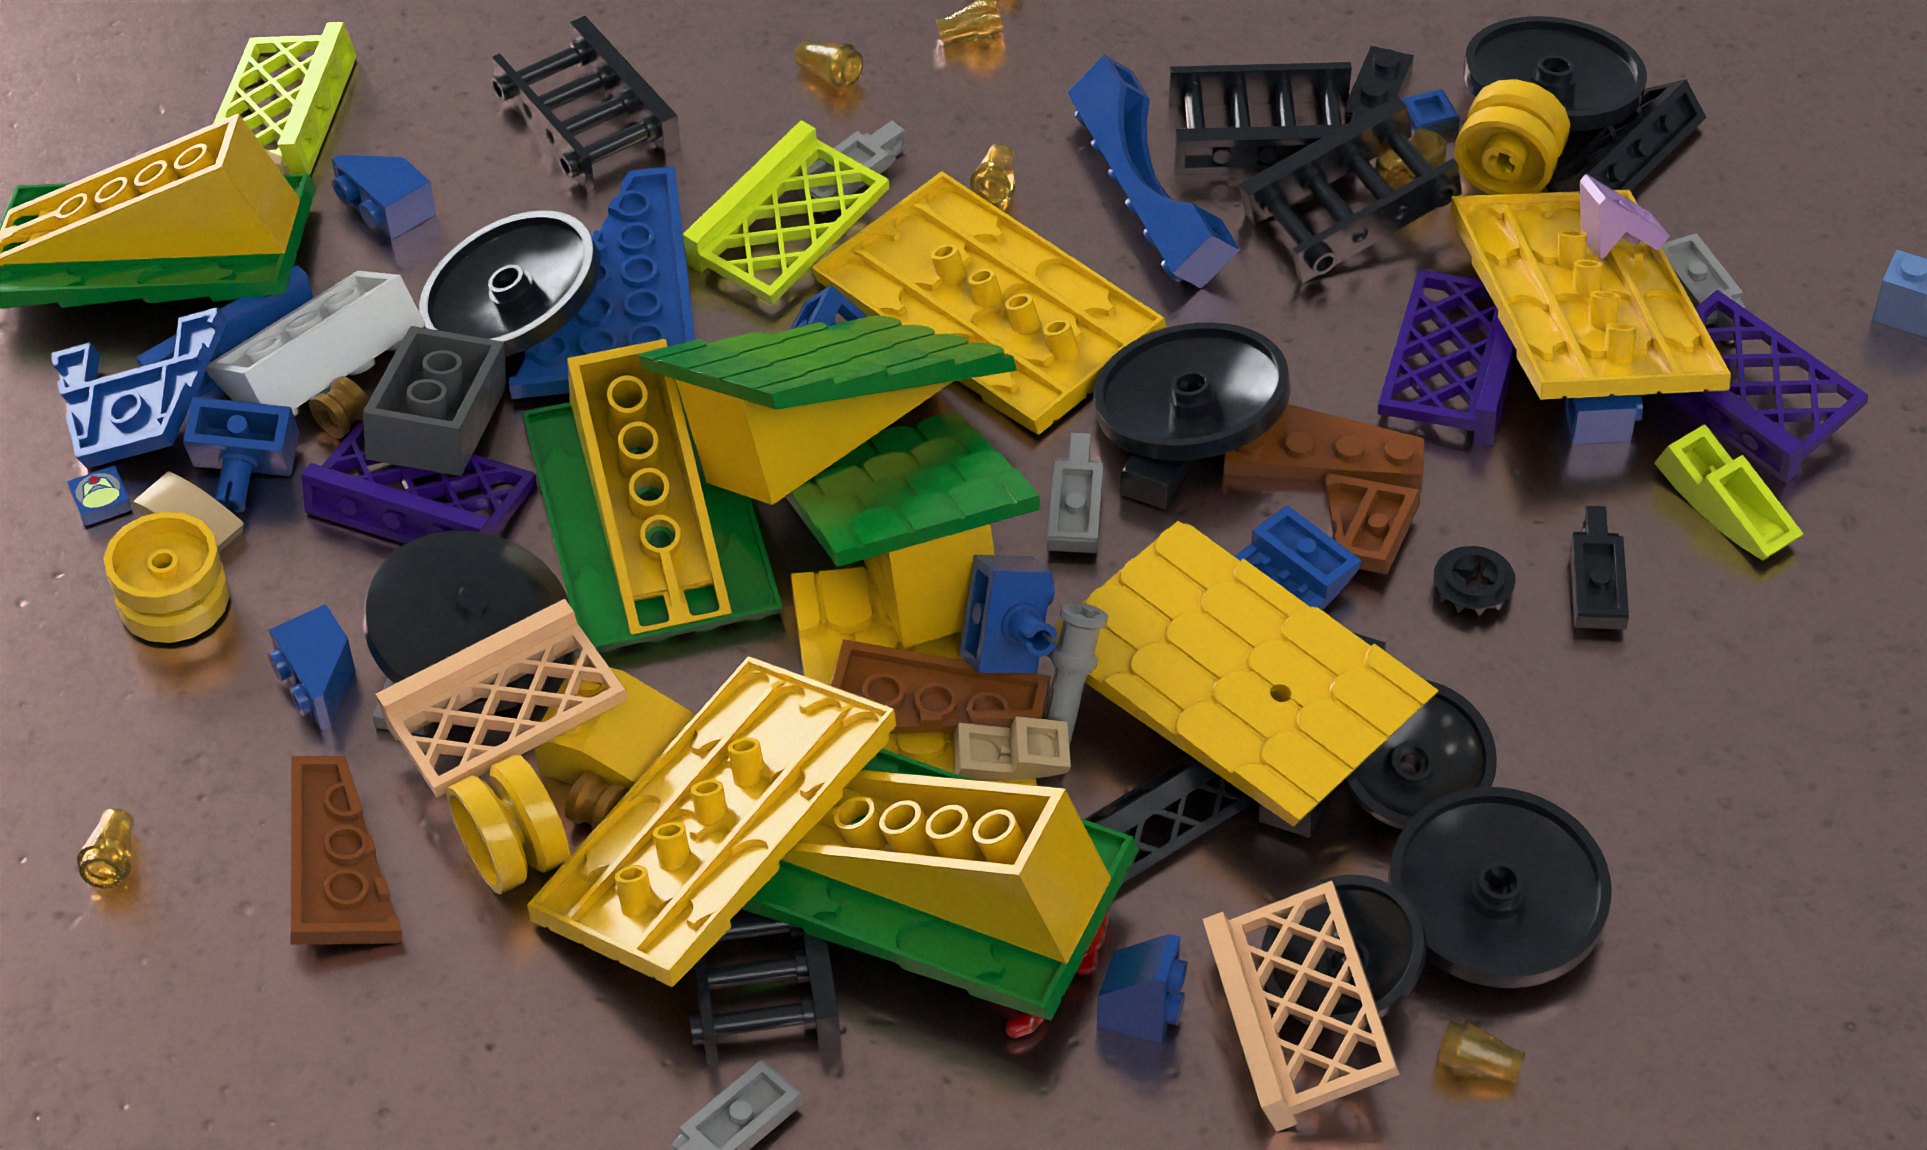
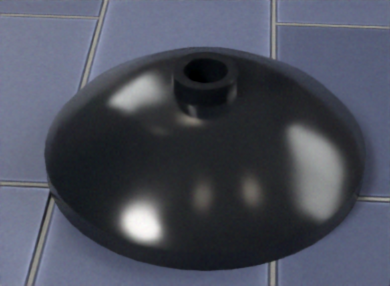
[1343,680,1497,829]
[1260,875,1427,1030]

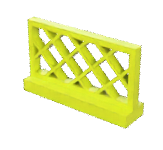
[213,22,357,175]
[682,120,890,305]

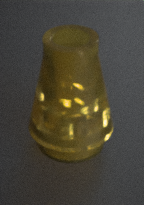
[936,0,1004,46]
[795,40,863,88]
[970,144,1015,206]
[77,809,134,889]
[1436,1020,1525,1085]

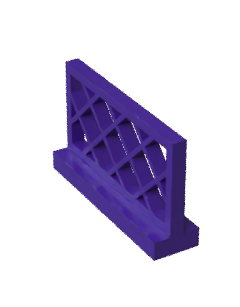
[1377,269,1517,446]
[1659,289,1868,484]
[301,420,537,544]

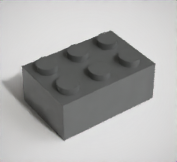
[363,326,506,476]

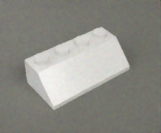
[206,271,425,417]

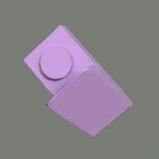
[1580,174,1670,260]

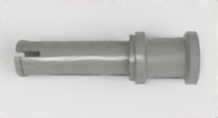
[1043,603,1108,748]

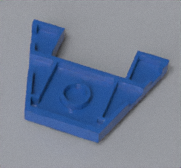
[51,307,227,468]

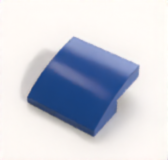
[1234,505,1362,610]

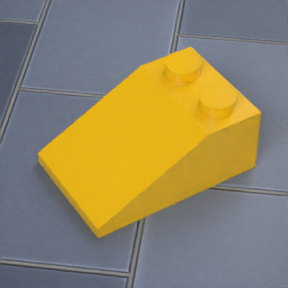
[535,658,696,790]

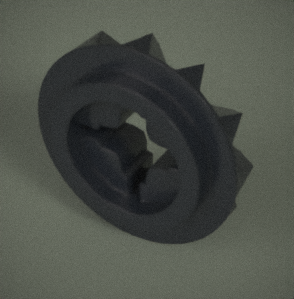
[1433,546,1516,616]

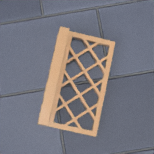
[376,599,628,798]
[1202,880,1400,1132]

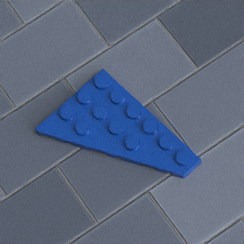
[509,166,695,399]

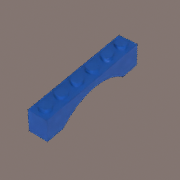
[1067,55,1240,289]

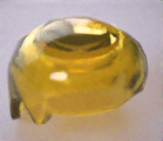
[1375,129,1447,191]

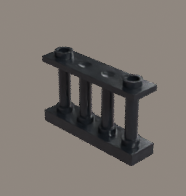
[491,16,681,192]
[1169,62,1352,175]
[1239,96,1462,283]
[689,914,841,1066]

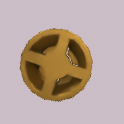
[309,376,369,438]
[564,771,629,830]

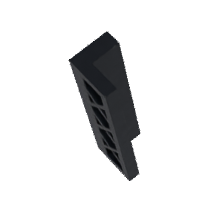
[1546,79,1707,192]
[1084,755,1255,884]

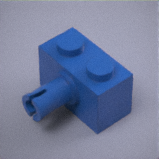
[183,397,299,513]
[959,555,1058,674]

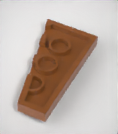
[1224,404,1424,488]
[830,639,1051,733]
[290,756,402,945]

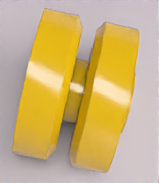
[1454,79,1570,195]
[103,511,230,643]
[446,754,570,895]

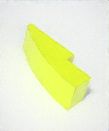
[1654,424,1804,561]

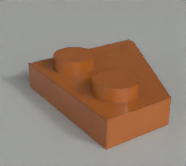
[1325,473,1420,574]

